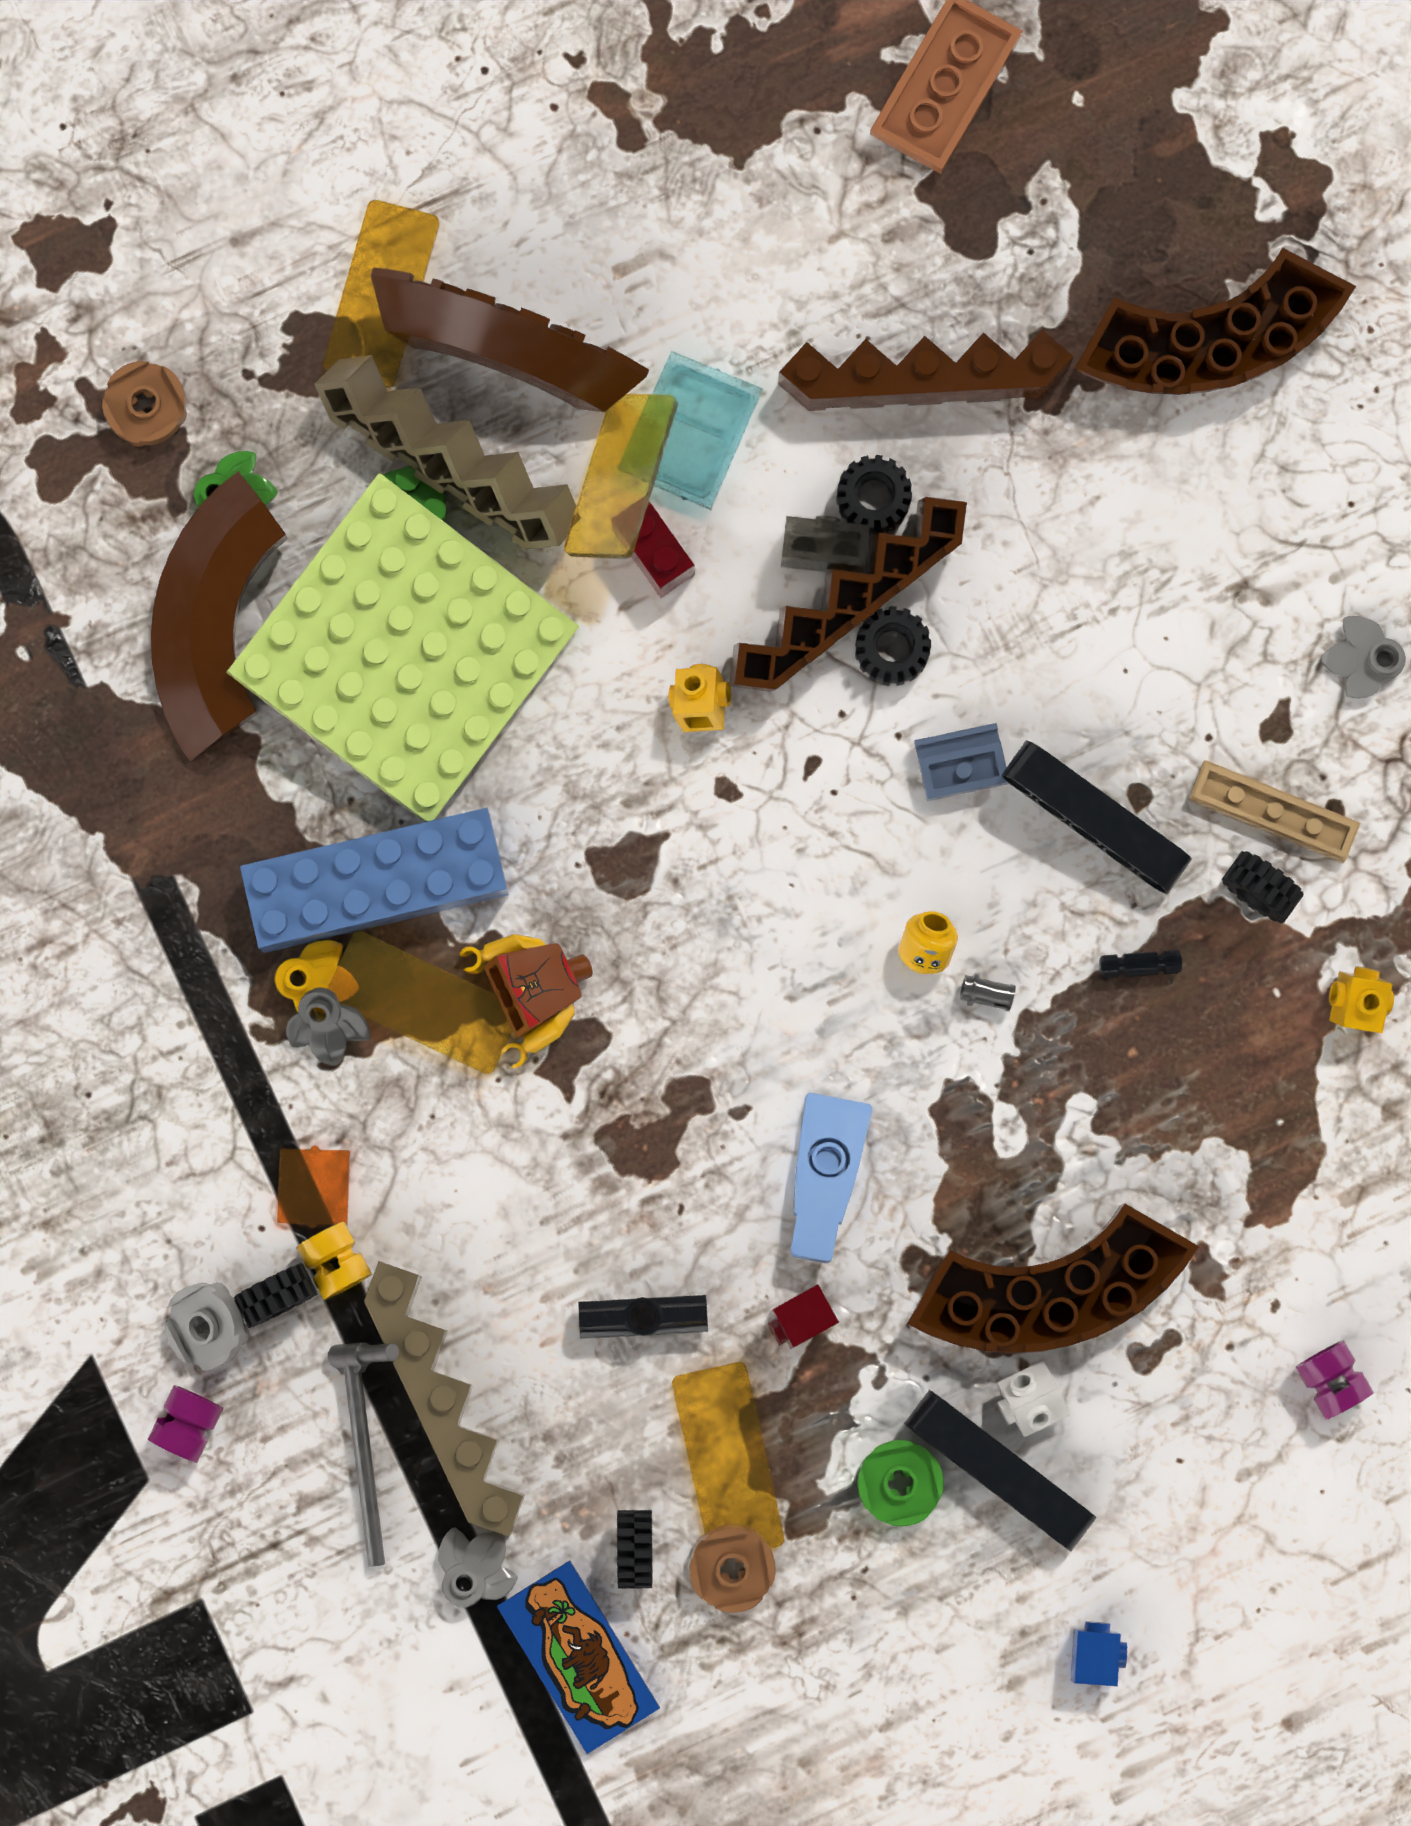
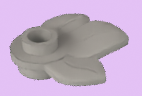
[1321,616,1406,699]
[438,1528,518,1607]

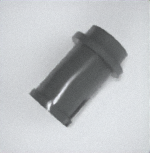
[960,973,1016,1012]

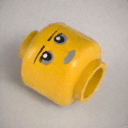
[898,911,958,974]

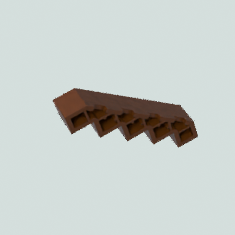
[778,329,1074,411]
[729,497,967,692]

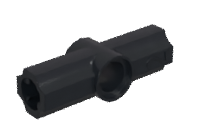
[578,1295,708,1339]

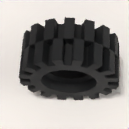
[836,455,912,535]
[855,606,931,686]
[1222,851,1304,923]
[234,1263,318,1328]
[617,1510,653,1589]

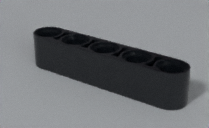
[1002,740,1192,894]
[904,1390,1097,1552]

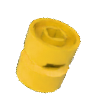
[296,1221,372,1300]

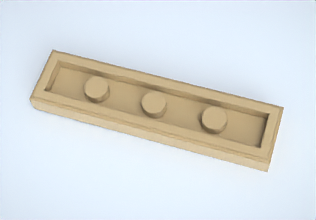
[1188,760,1361,863]

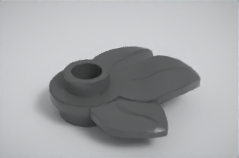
[286,987,371,1066]

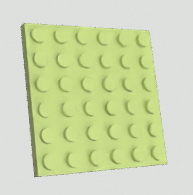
[226,472,579,822]

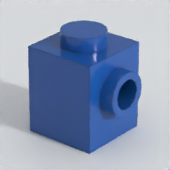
[1070,1621,1127,1687]

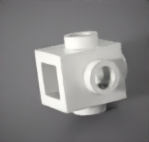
[997,1361,1070,1437]

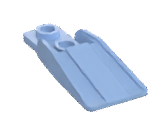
[790,1093,872,1263]

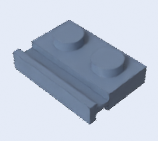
[914,723,1009,801]

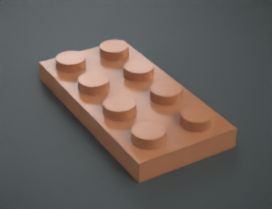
[870,0,1023,174]

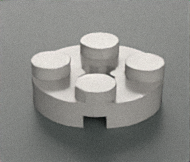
[165,1282,249,1370]

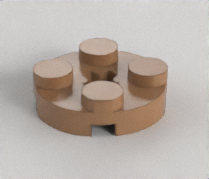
[102,361,187,447]
[689,1524,776,1613]

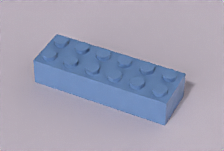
[240,807,509,953]

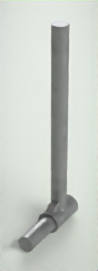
[328,1343,399,1567]

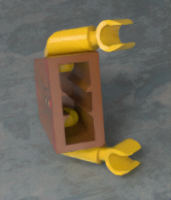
[460,934,593,1068]

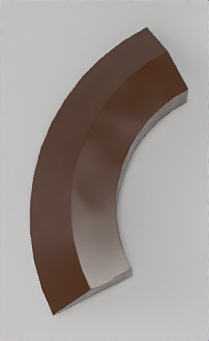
[1075,248,1356,395]
[370,267,649,412]
[151,471,287,762]
[907,1203,1199,1353]

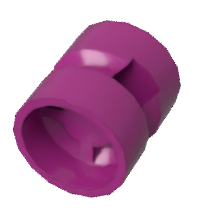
[1296,1340,1374,1420]
[147,1385,224,1463]

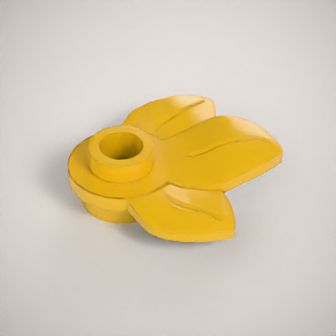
[275,940,359,1013]

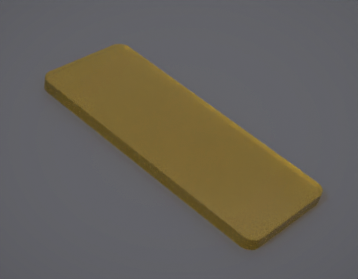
[323,200,440,388]
[564,394,678,559]
[327,931,513,1074]
[672,1362,784,1548]

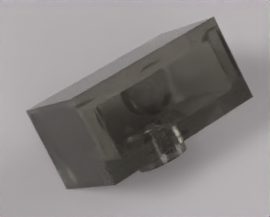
[781,516,870,573]

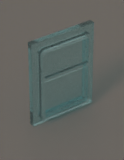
[619,350,763,510]

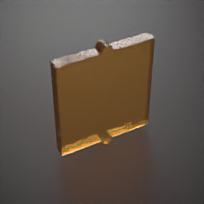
[277,1145,350,1228]

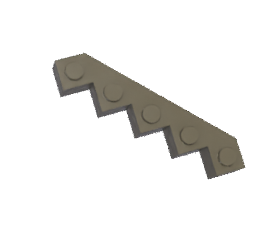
[314,355,582,550]
[364,1261,525,1537]

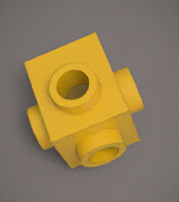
[668,664,732,732]
[1329,966,1394,1034]

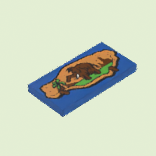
[497,1560,660,1754]

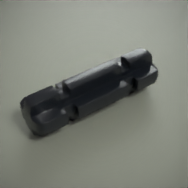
[1099,950,1182,979]

